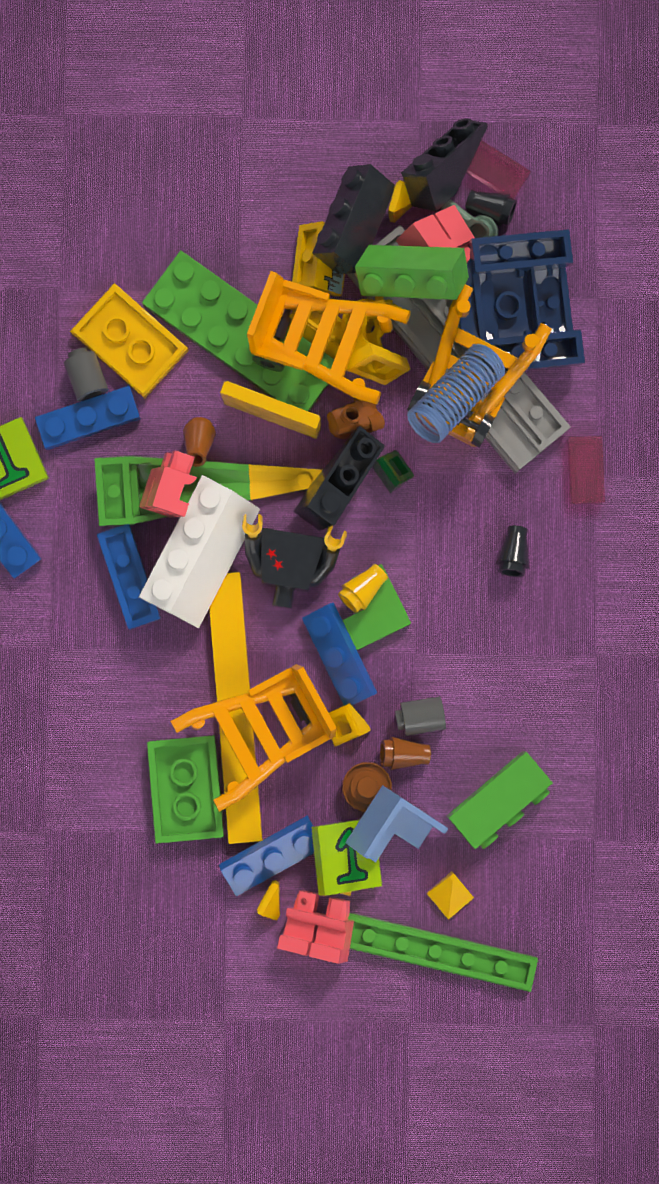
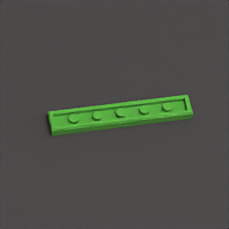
[348,912,538,992]

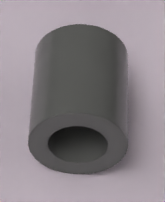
[64,348,109,401]
[395,696,446,736]

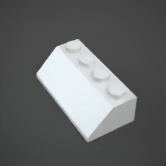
[139,475,260,628]

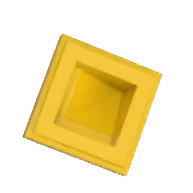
[388,180,412,223]
[329,703,371,746]
[426,871,474,920]
[257,880,280,921]

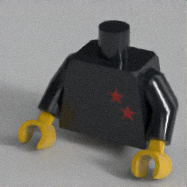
[242,514,347,609]

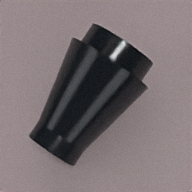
[465,190,517,226]
[496,525,529,577]

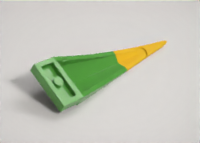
[94,455,322,526]

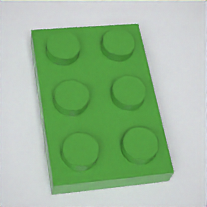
[147,735,224,844]

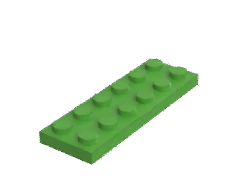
[142,250,334,412]

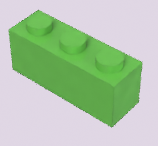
[355,245,469,300]
[446,751,553,849]

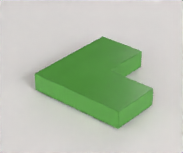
[343,564,411,650]

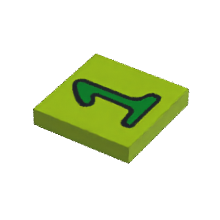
[0,417,49,500]
[311,820,382,896]

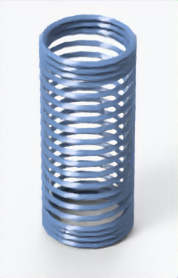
[407,344,505,443]

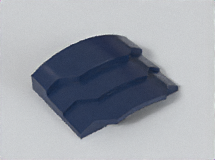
[459,229,585,373]

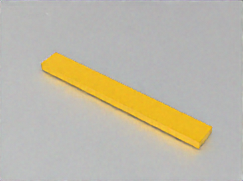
[209,572,263,844]

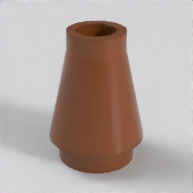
[183,417,216,467]
[380,737,431,770]

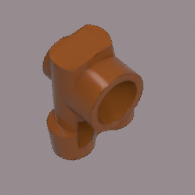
[327,398,385,439]

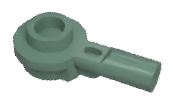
[441,199,498,238]

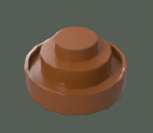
[342,762,392,812]

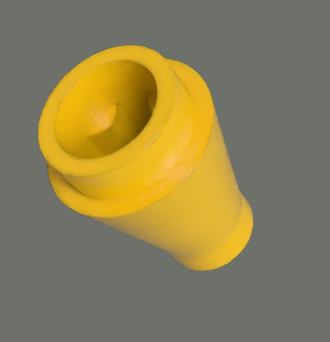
[338,564,388,613]

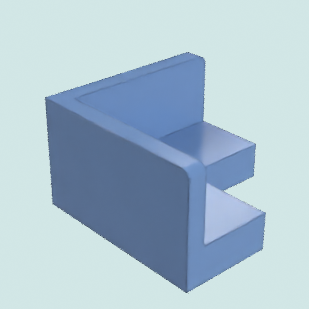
[345,785,448,862]

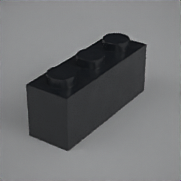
[312,164,395,274]

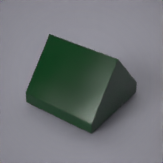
[372,450,415,493]

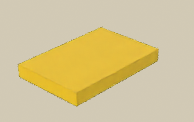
[70,283,189,399]
[220,381,321,439]

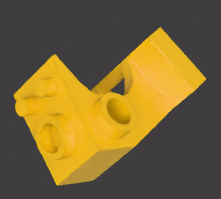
[341,296,410,385]

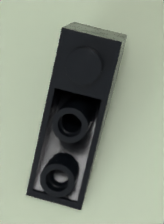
[401,118,488,211]
[293,426,385,531]

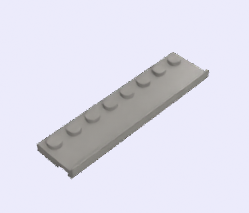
[347,226,571,474]

